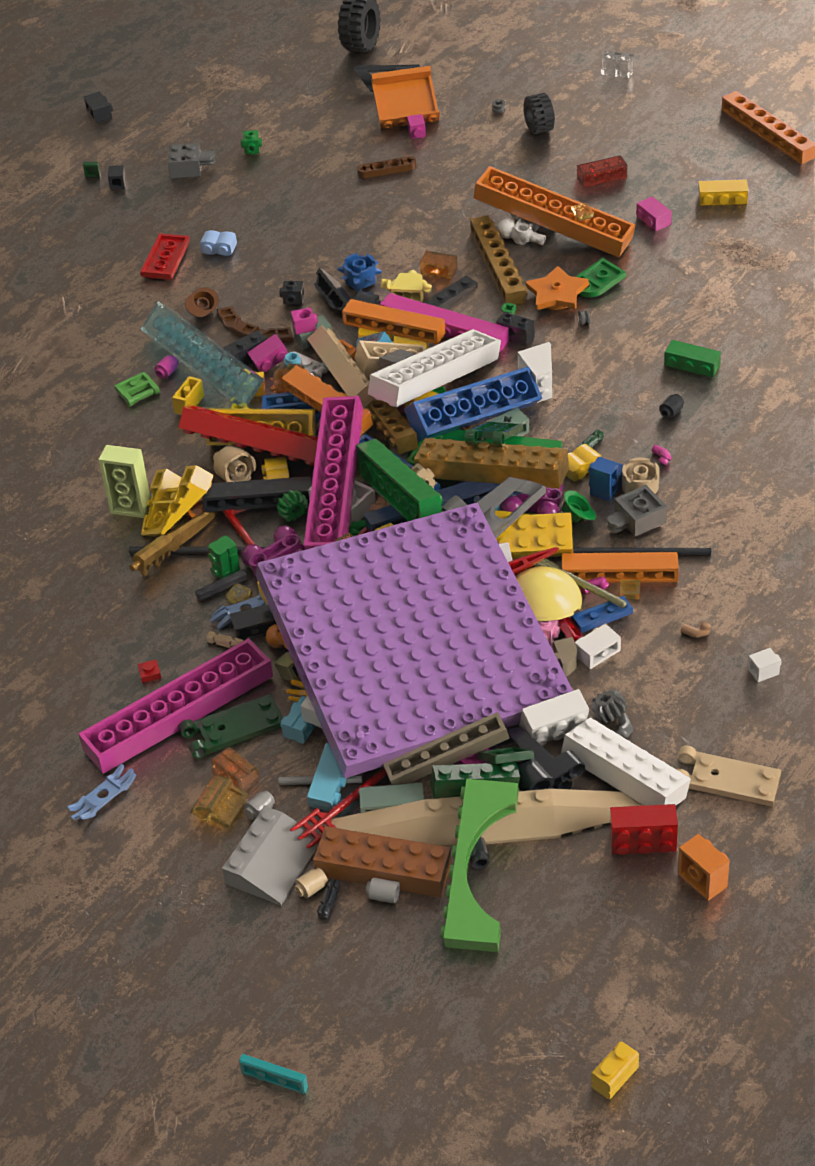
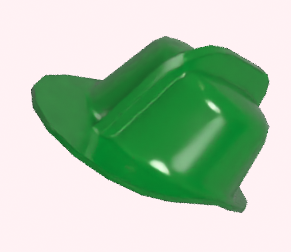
[562,491,596,522]

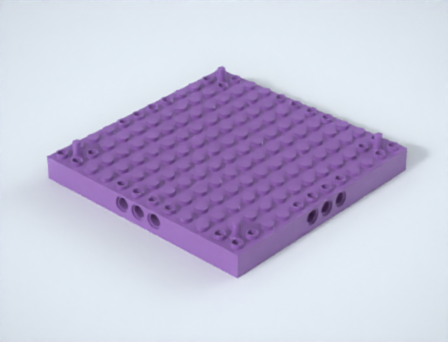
[256,502,573,778]

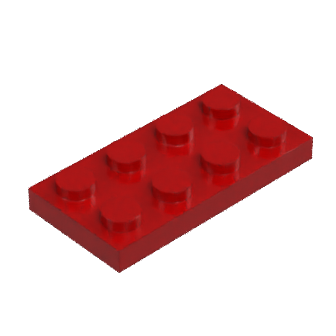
[140,233,190,280]

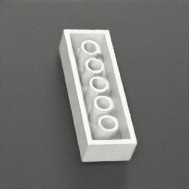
[561,718,691,805]

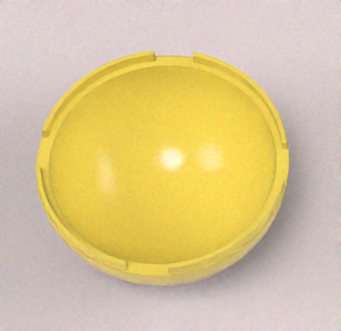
[515,566,582,621]

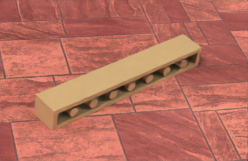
[307,325,375,409]

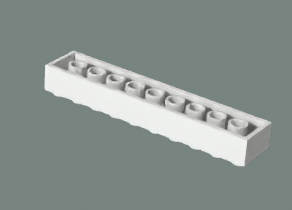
[368,329,501,407]

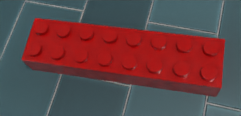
[178,405,318,465]

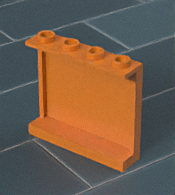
[371,66,440,129]

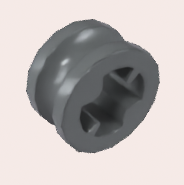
[492,99,506,113]
[578,309,590,326]

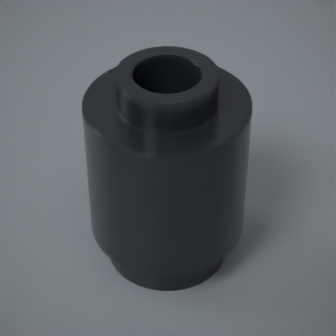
[659,394,684,419]
[469,837,490,869]

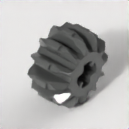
[591,689,627,723]

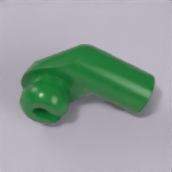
[348,520,366,538]

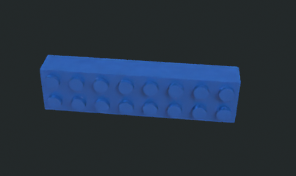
[404,366,543,442]

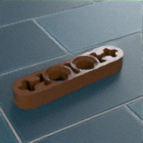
[357,156,416,179]

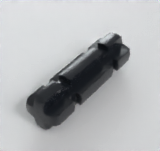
[317,879,340,919]

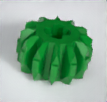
[276,490,309,522]

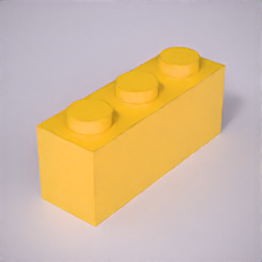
[698,180,748,205]

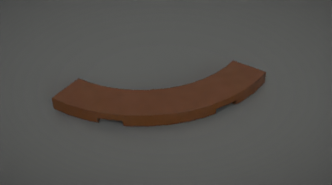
[217,306,294,343]

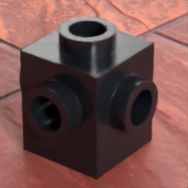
[279,280,305,305]

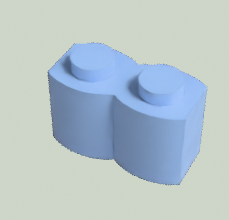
[200,230,237,256]

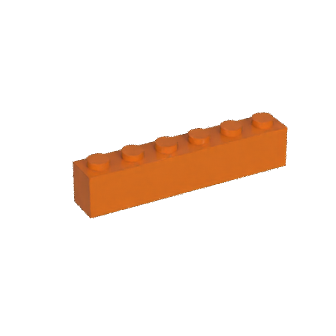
[342,299,445,345]
[282,365,374,436]
[562,552,679,583]

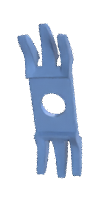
[210,593,267,630]
[67,763,136,820]

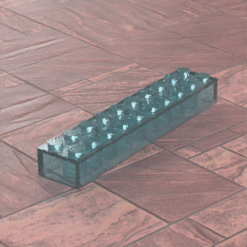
[140,301,265,408]

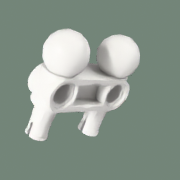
[497,214,546,245]

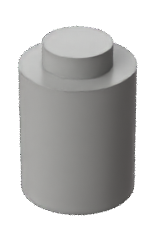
[366,878,400,904]

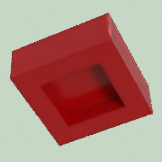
[137,659,161,683]

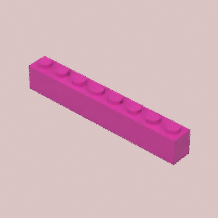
[380,293,509,353]

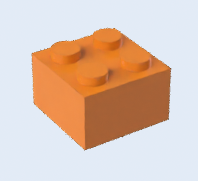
[678,833,730,901]

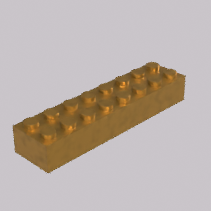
[414,438,569,489]

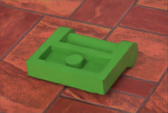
[114,372,160,407]

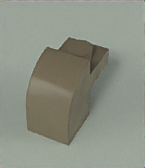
[553,637,577,676]

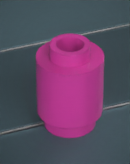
[154,355,179,379]

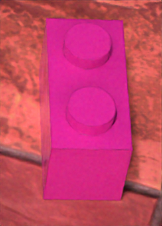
[636,196,672,231]
[247,334,288,373]

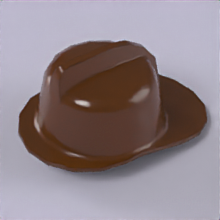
[185,287,219,317]

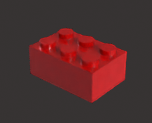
[609,804,678,855]

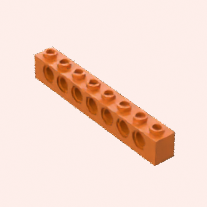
[721,91,815,164]

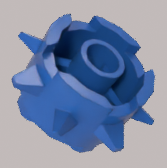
[337,253,382,291]

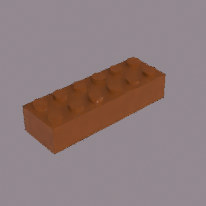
[313,826,452,898]

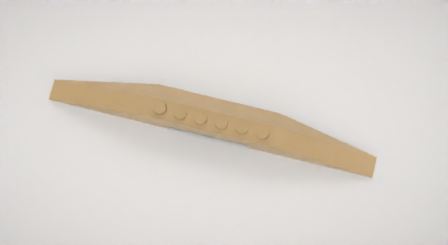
[320,789,643,847]

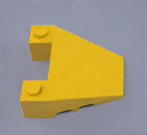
[141,465,213,536]

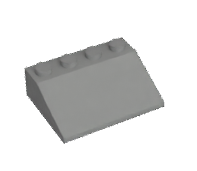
[222,806,319,906]

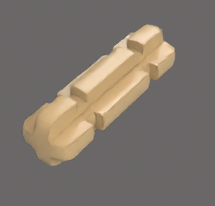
[206,631,243,648]

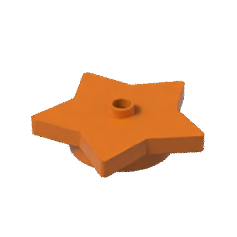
[526,266,589,310]

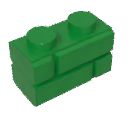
[208,535,240,579]

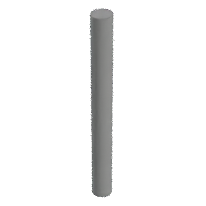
[279,775,362,785]

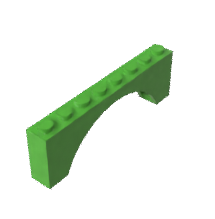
[440,779,519,952]

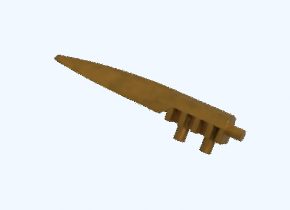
[129,511,221,576]

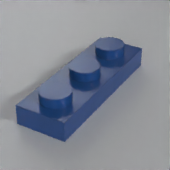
[572,596,633,633]

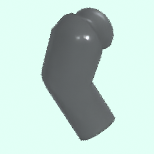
[615,714,633,738]

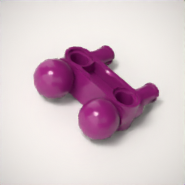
[500,483,564,514]
[241,526,305,578]

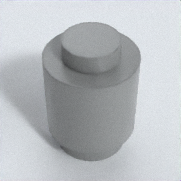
[244,790,275,820]

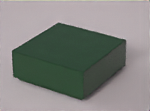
[83,162,101,178]

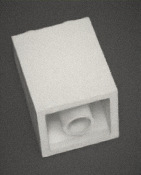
[518,342,552,403]

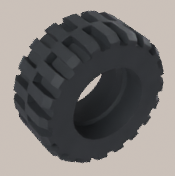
[338,0,381,52]

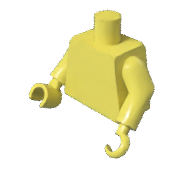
[380,270,432,302]

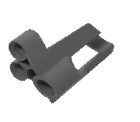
[442,477,546,538]

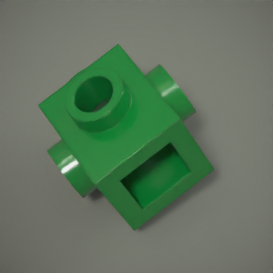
[240,130,262,154]

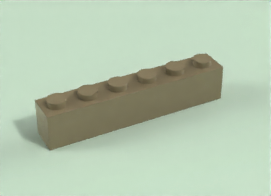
[383,712,509,785]

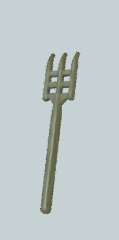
[520,556,627,608]

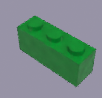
[664,340,721,377]

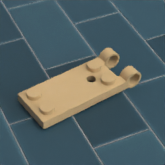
[676,745,782,807]

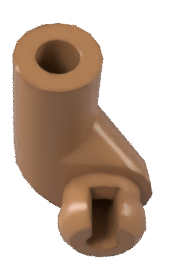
[681,622,711,638]

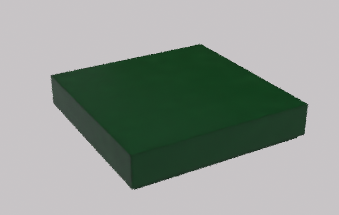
[477,747,534,764]

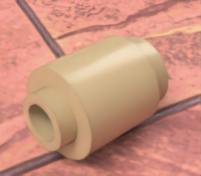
[294,868,328,898]

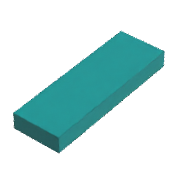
[239,1054,308,1094]

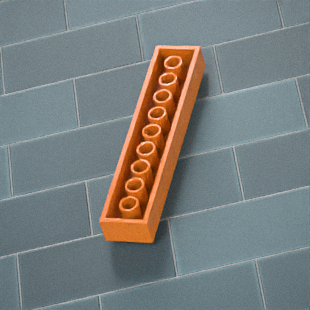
[473,166,636,257]

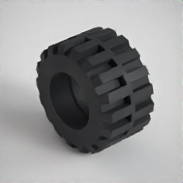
[523,93,555,134]

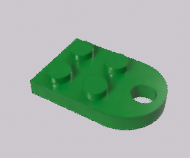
[576,258,626,297]

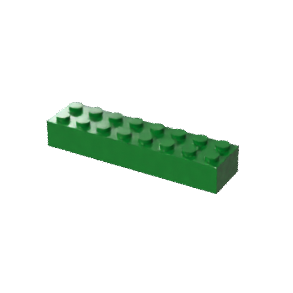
[356,439,443,521]

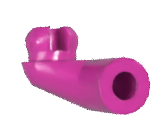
[651,444,672,465]
[579,577,609,595]

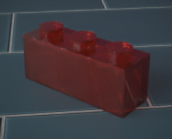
[577,155,628,188]

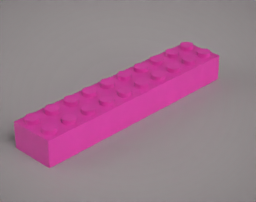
[304,396,363,550]
[78,638,273,774]

